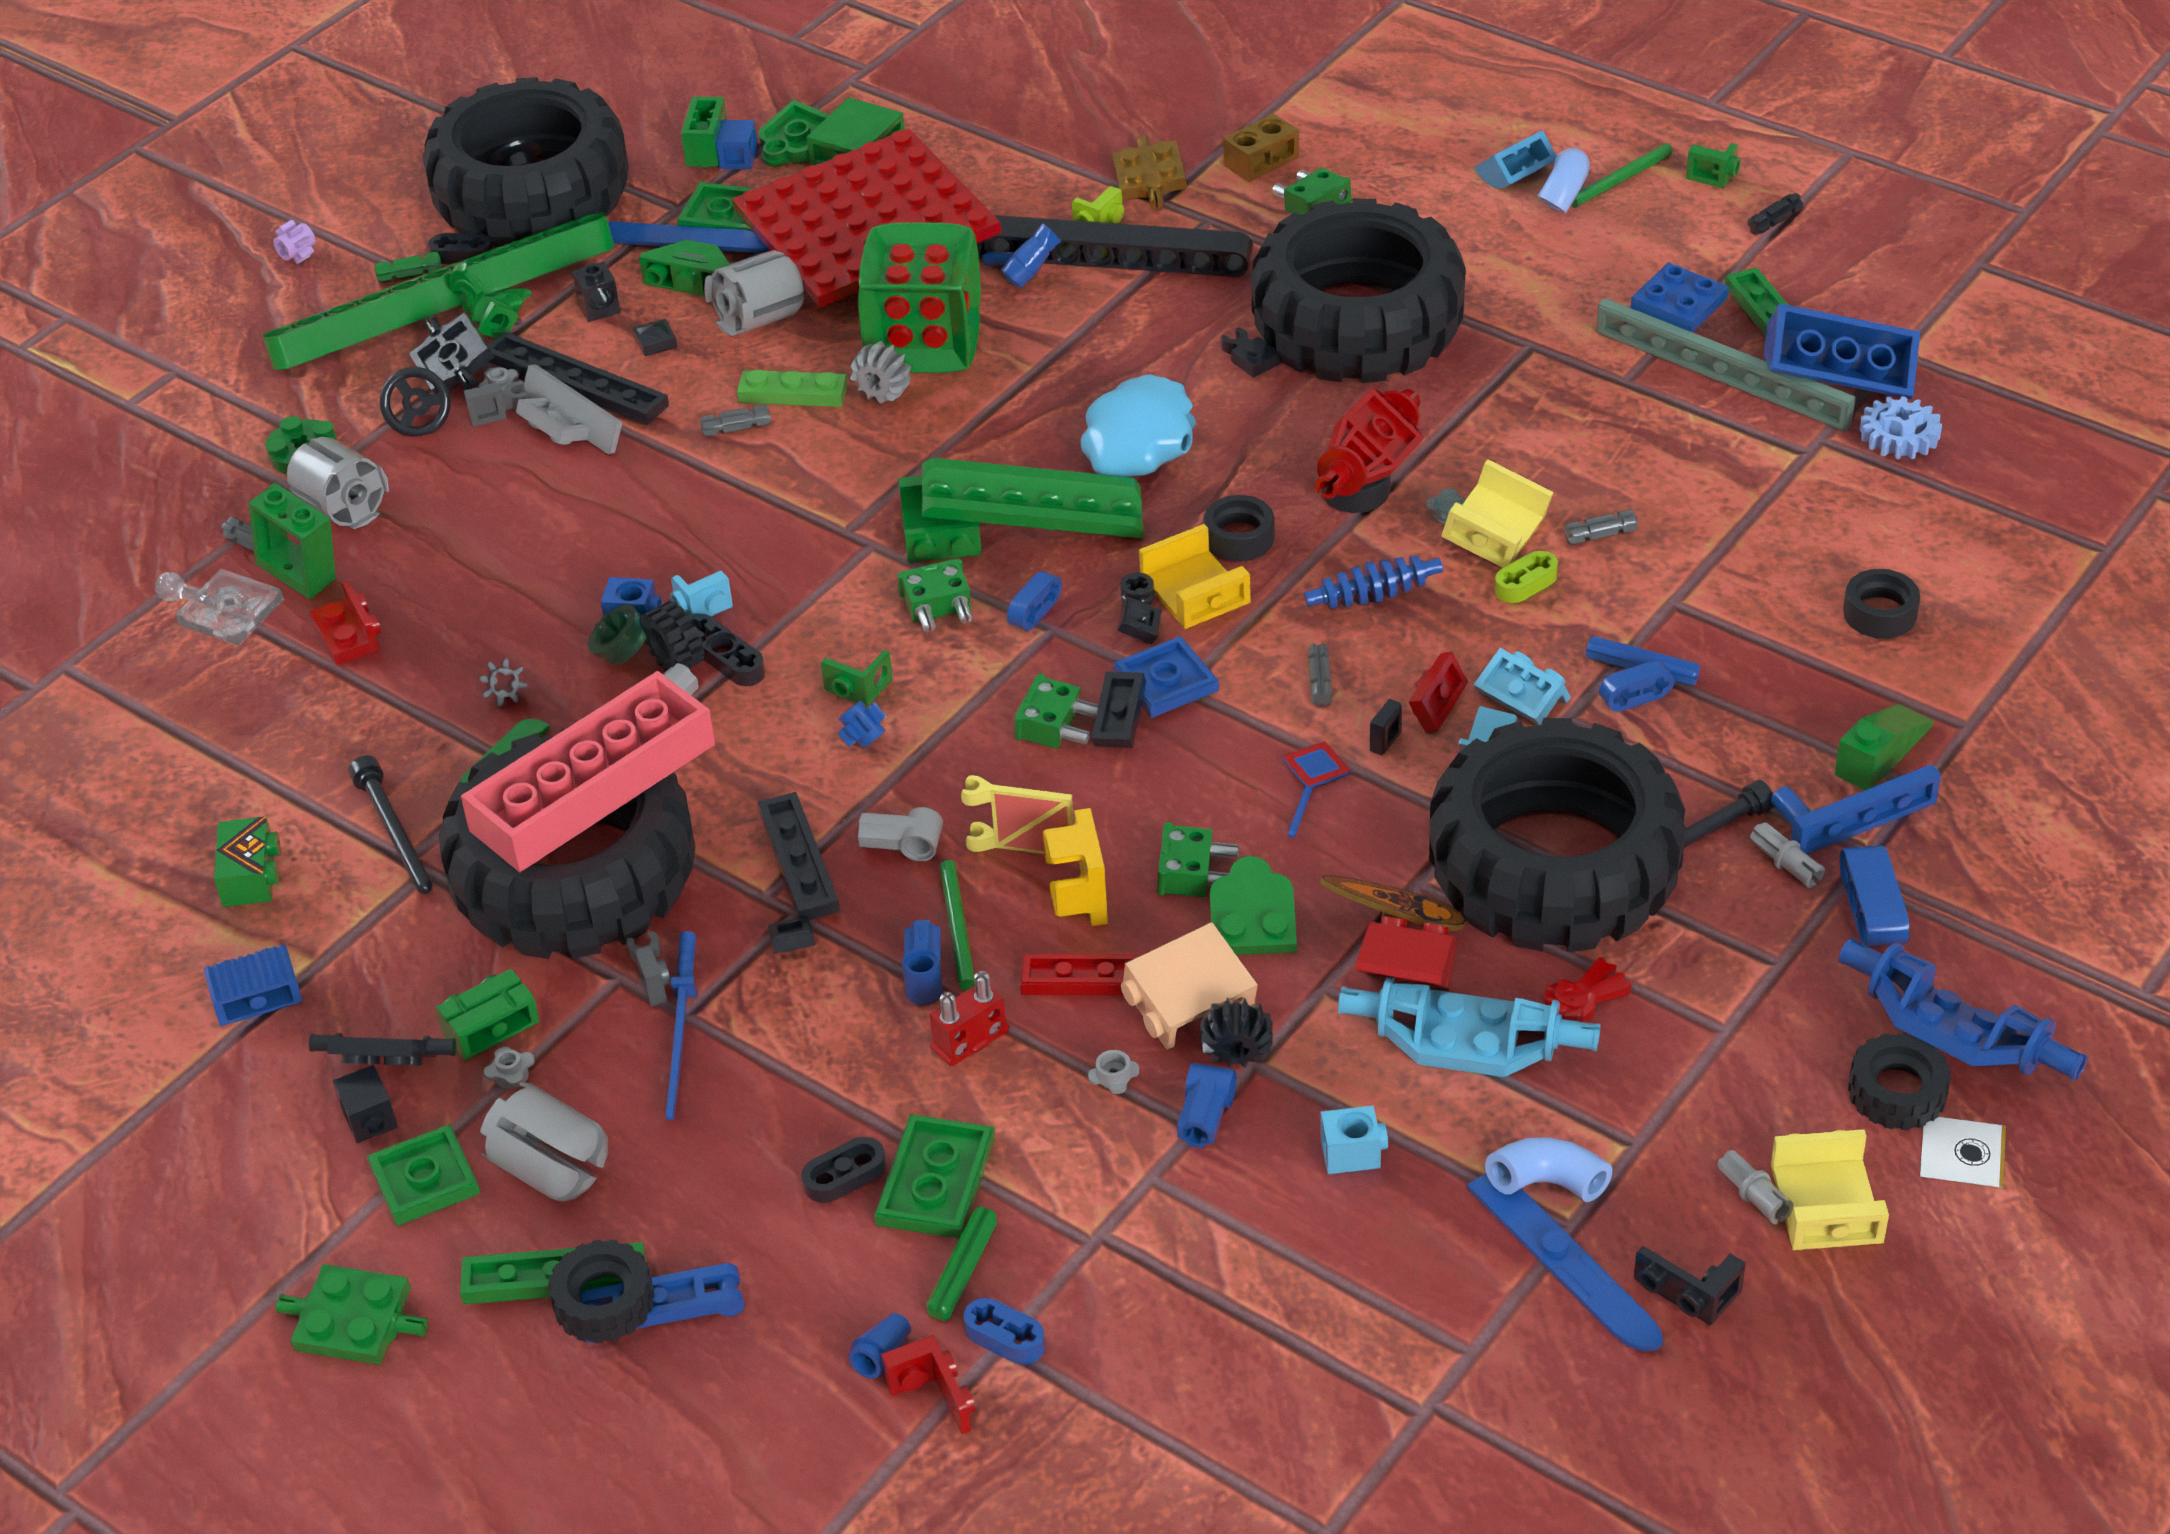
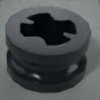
[1120,572,1154,605]

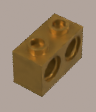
[1223,113,1299,182]

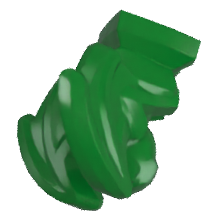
[449,262,532,339]

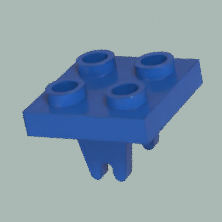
[1630,262,1729,332]

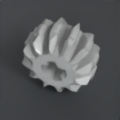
[850,341,912,404]

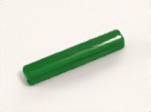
[926,1206,997,1321]

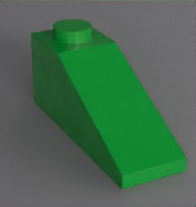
[1834,704,1934,790]

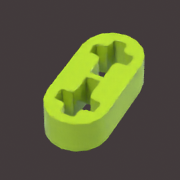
[1495,551,1558,603]

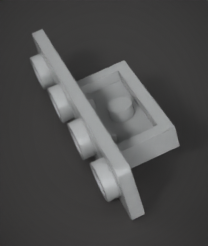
[516,364,622,454]

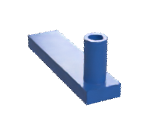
[1771,764,1941,855]

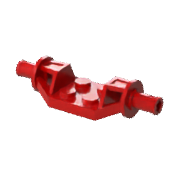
[1315,387,1424,499]

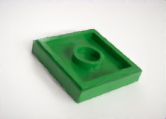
[367,1124,481,1226]

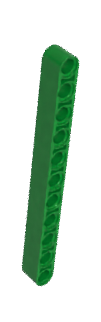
[262,212,615,370]

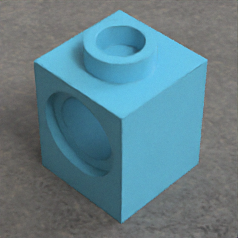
[1321,1106,1388,1174]

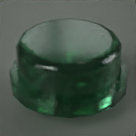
[587,604,647,665]

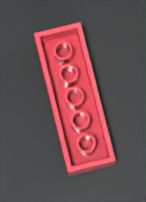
[461,671,715,872]

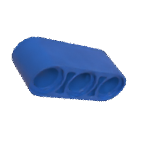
[1839,845,1909,947]

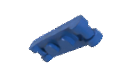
[579,1263,745,1343]

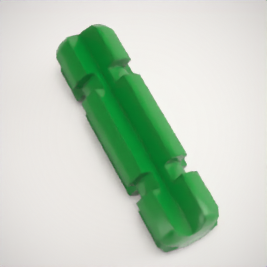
[375,252,442,283]

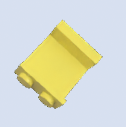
[1441,459,1554,568]
[1771,1129,1889,1250]

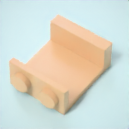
[1121,922,1258,1050]

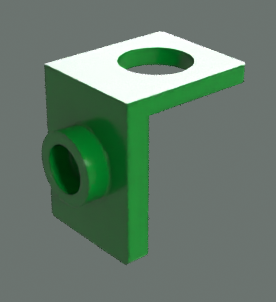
[821,650,893,707]

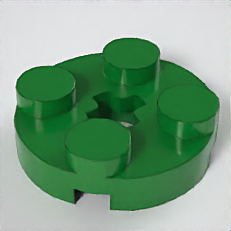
[265,416,337,474]

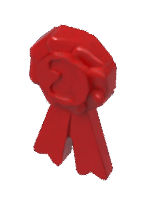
[1543,957,1633,1022]

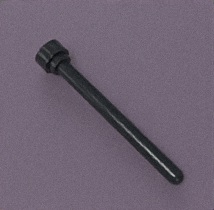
[348,755,433,894]
[1684,779,1774,848]

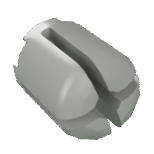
[704,250,804,336]
[287,437,389,529]
[480,1083,608,1201]

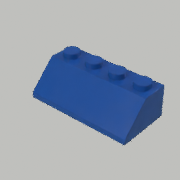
[1764,304,1920,399]

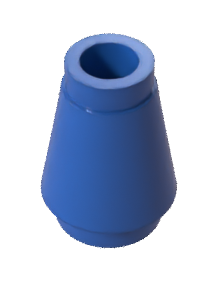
[849,1313,911,1379]

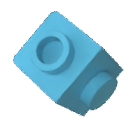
[670,571,733,616]

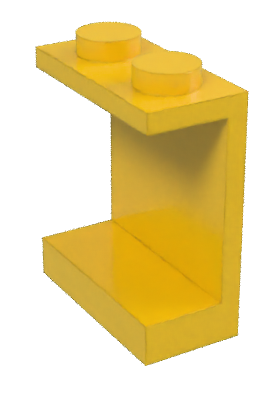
[1139,524,1251,629]

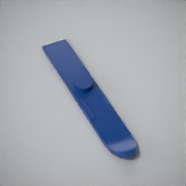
[608,221,770,252]
[1467,1173,1663,1351]

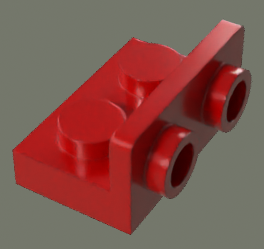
[310,581,381,666]

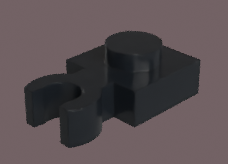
[1221,327,1281,378]

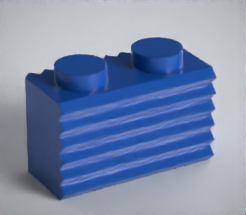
[204,944,303,1027]

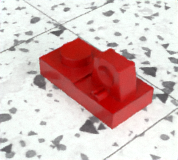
[1408,651,1469,733]

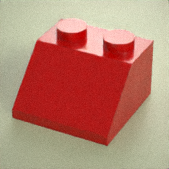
[1355,916,1458,989]

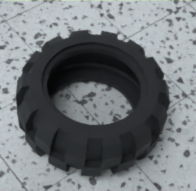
[422,77,629,247]
[1251,198,1466,383]
[1429,718,1686,952]
[438,728,696,959]

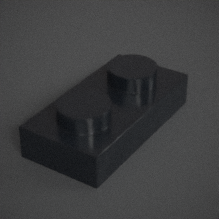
[1091,671,1147,748]

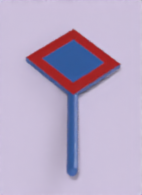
[1282,741,1352,838]

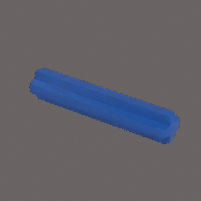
[1586,636,1700,686]

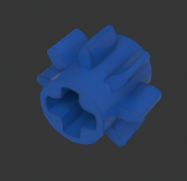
[838,700,886,749]

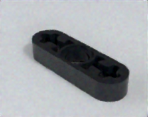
[690,614,765,686]

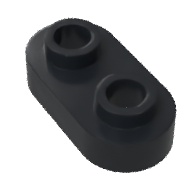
[801,1137,886,1202]

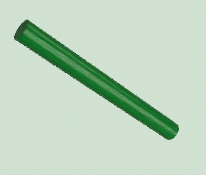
[1571,143,1673,208]
[940,860,975,991]

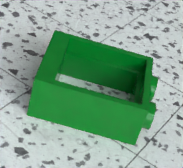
[248,483,336,600]

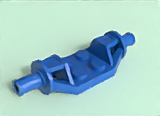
[1838,938,2088,1081]

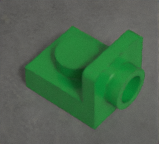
[1686,143,1741,189]

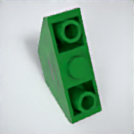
[639,240,730,296]

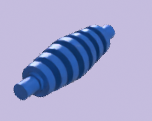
[1304,555,1443,609]

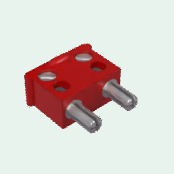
[929,971,1010,1066]

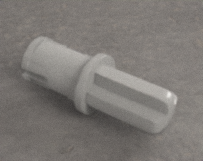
[1750,822,1825,888]
[1717,1150,1794,1224]

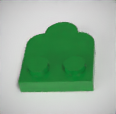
[758,99,829,167]
[1210,856,1297,955]

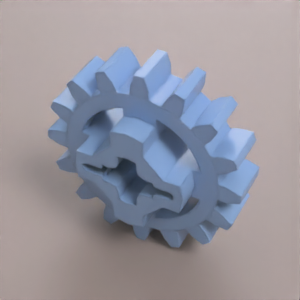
[1859,396,1942,459]

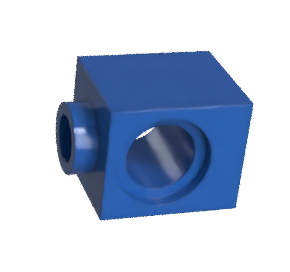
[716,120,758,170]
[601,577,662,632]

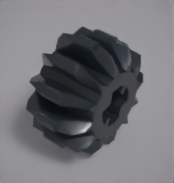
[1200,998,1273,1068]

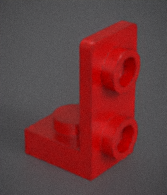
[881,1335,975,1434]

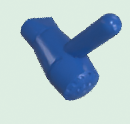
[982,223,1061,288]

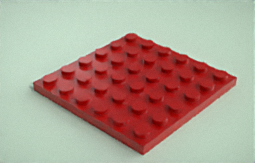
[732,128,1002,308]

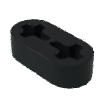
[428,233,493,264]

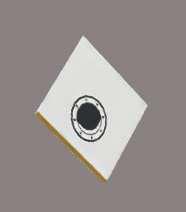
[1920,1117,2006,1188]

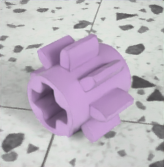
[273,219,316,264]

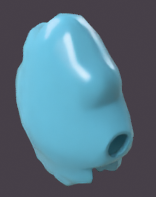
[1081,374,1196,477]

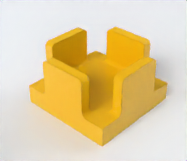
[1043,808,1108,926]

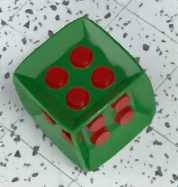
[858,222,981,373]

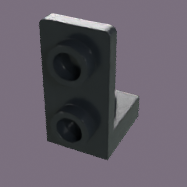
[1634,1246,1746,1326]

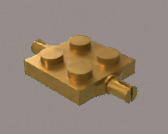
[1112,134,1187,210]

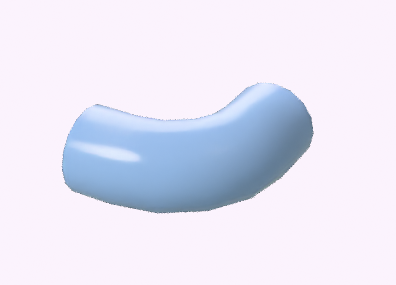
[1537,148,1590,214]
[1485,1137,1613,1202]

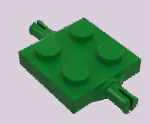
[276,1264,428,1365]

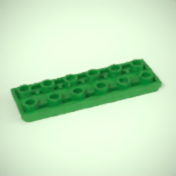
[922,458,1144,538]

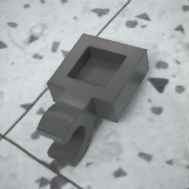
[464,381,528,427]
[627,931,671,1007]

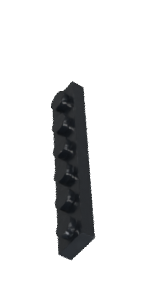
[488,331,669,425]

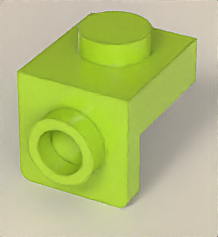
[1072,186,1124,224]

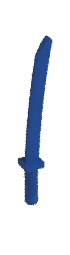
[666,931,697,1120]

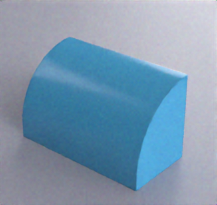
[1474,130,1556,188]

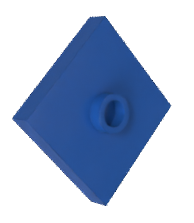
[1113,636,1219,718]

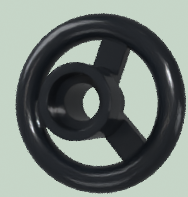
[379,367,451,436]

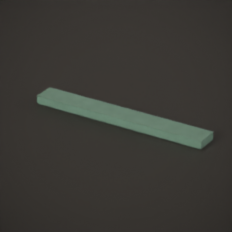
[1596,298,1855,432]

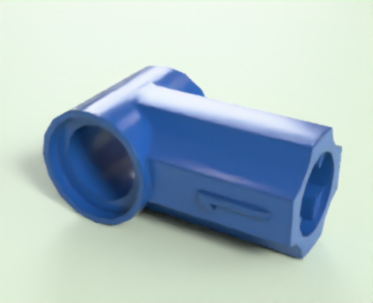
[902,920,943,1005]
[1177,1062,1237,1148]

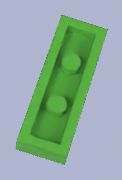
[737,370,848,407]

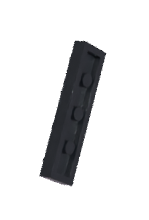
[757,792,840,920]

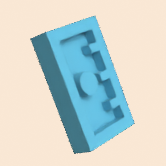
[1473,648,1571,725]

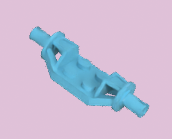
[1338,976,1601,1077]

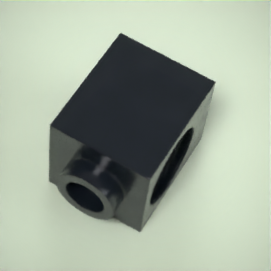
[572,262,621,322]
[332,1065,398,1143]

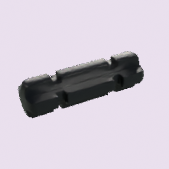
[1747,193,1803,235]

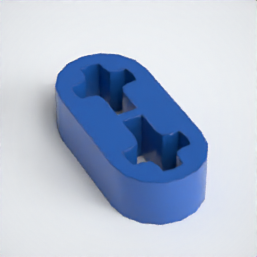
[1007,571,1062,631]
[1599,660,1675,712]
[964,1298,1045,1364]

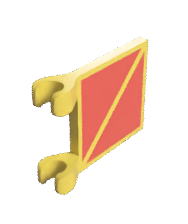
[961,775,1074,854]

